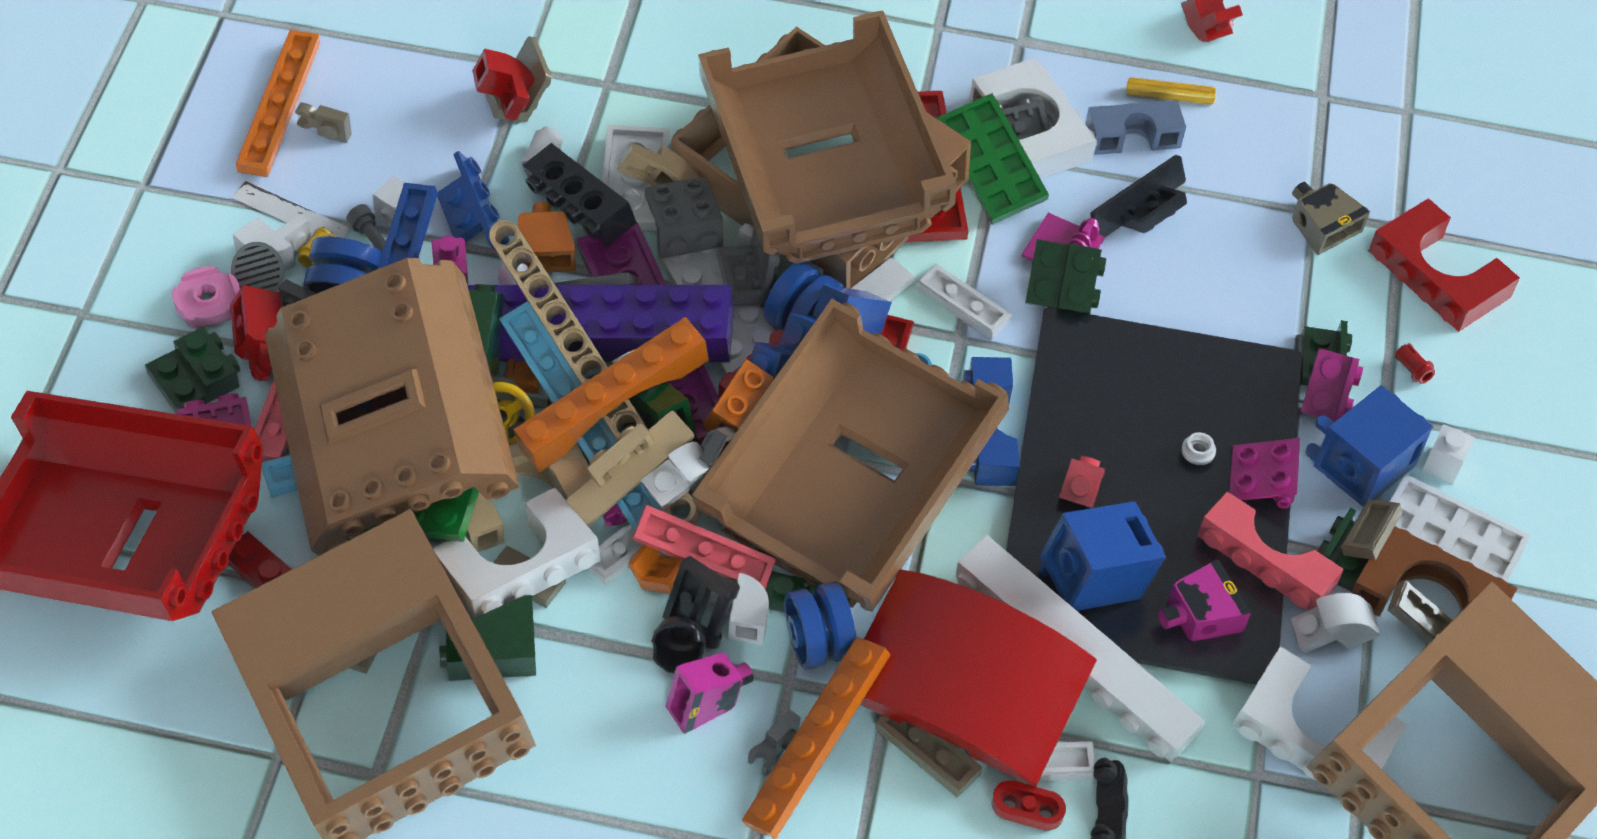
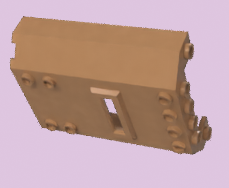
[698,10,956,264]
[265,258,520,556]
[692,299,1009,612]

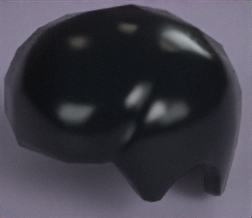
[651,616,706,674]

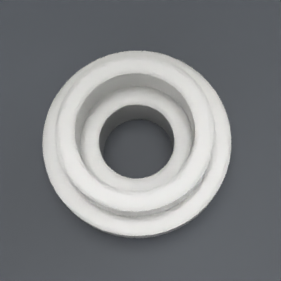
[1181,432,1216,465]

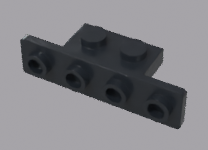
[1090,155,1188,237]

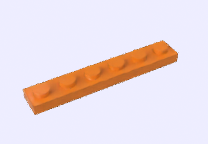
[236,29,321,177]
[742,637,891,839]

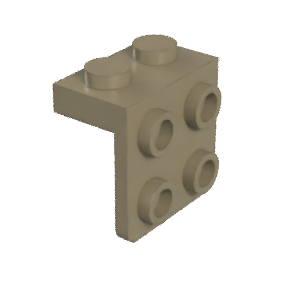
[485,36,552,122]

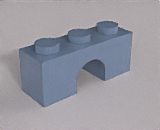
[1085,100,1187,155]

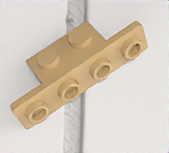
[566,411,694,526]

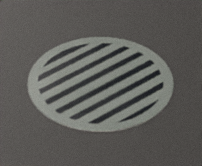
[231,242,284,292]

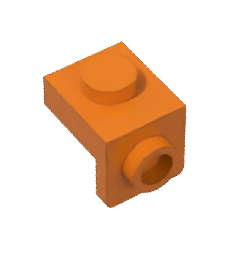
[628,545,683,594]

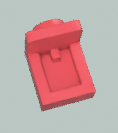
[1059,455,1105,509]

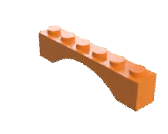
[513,317,709,473]

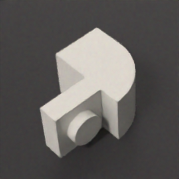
[232,214,311,271]
[641,442,712,510]
[705,573,769,645]
[1291,593,1380,653]

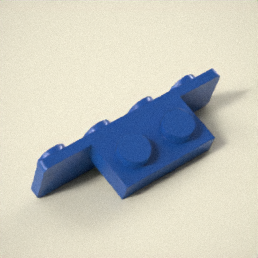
[437,151,510,251]

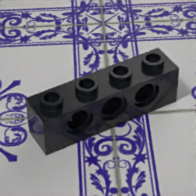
[522,143,637,246]

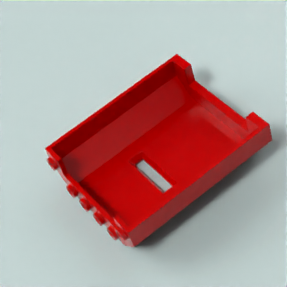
[0,390,263,621]

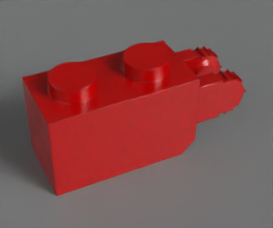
[230,285,282,382]

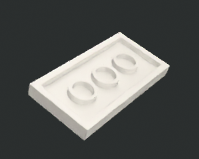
[601,124,670,231]

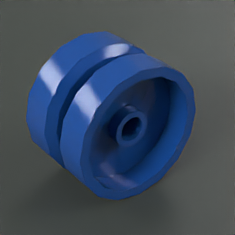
[303,236,382,293]
[763,262,843,330]
[784,581,856,670]

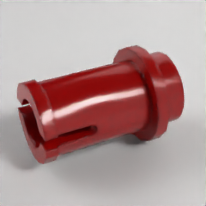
[1394,343,1435,384]

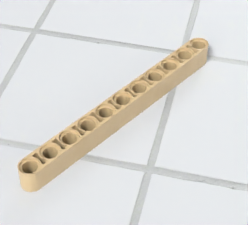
[489,220,699,526]

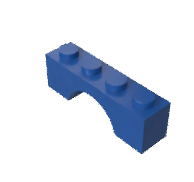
[963,357,1020,486]

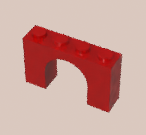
[1368,198,1520,332]

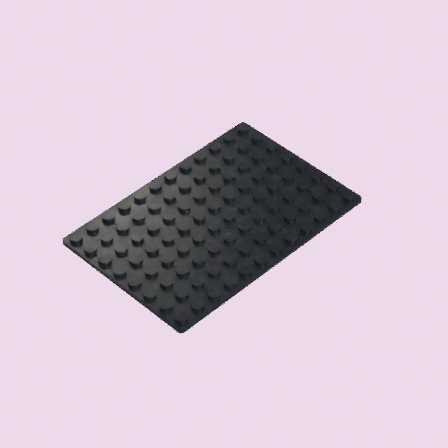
[1006,307,1302,685]

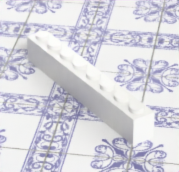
[955,534,1205,763]

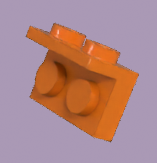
[702,359,774,431]

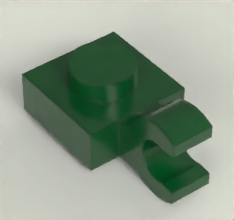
[765,571,818,612]

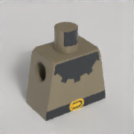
[1292,181,1370,255]

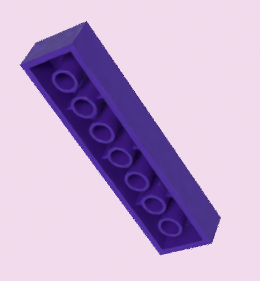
[467,285,734,362]

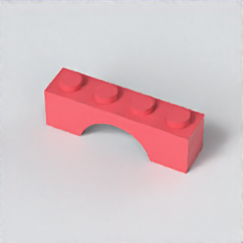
[1198,491,1344,611]

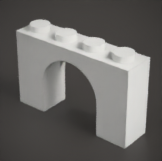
[969,57,1097,179]
[433,488,601,619]
[1231,646,1408,780]

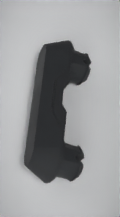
[1090,757,1129,839]

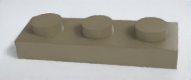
[875,715,983,798]

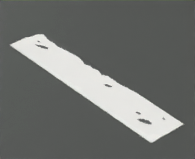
[231,181,351,238]

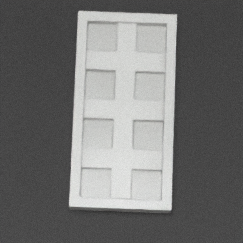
[1390,474,1531,582]

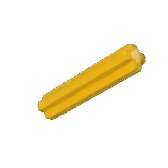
[1126,77,1216,105]

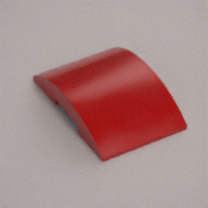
[860,569,1097,787]

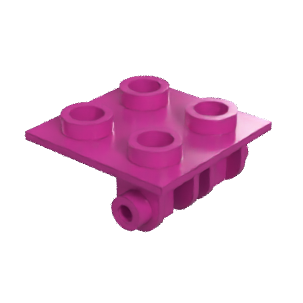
[1021,213,1105,261]
[1229,438,1300,509]

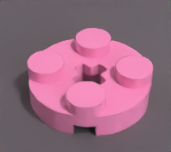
[172,266,240,329]

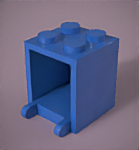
[1305,385,1433,507]
[1038,501,1166,611]

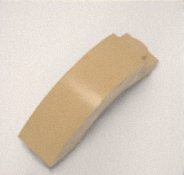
[617,143,700,186]

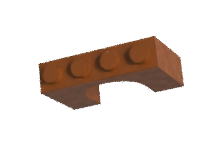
[1351,526,1518,617]

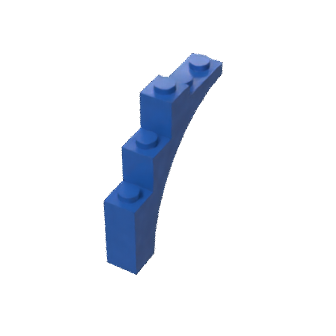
[749,284,892,379]

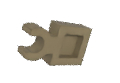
[295,103,352,143]

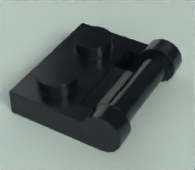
[662,556,740,649]

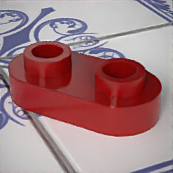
[991,780,1066,831]

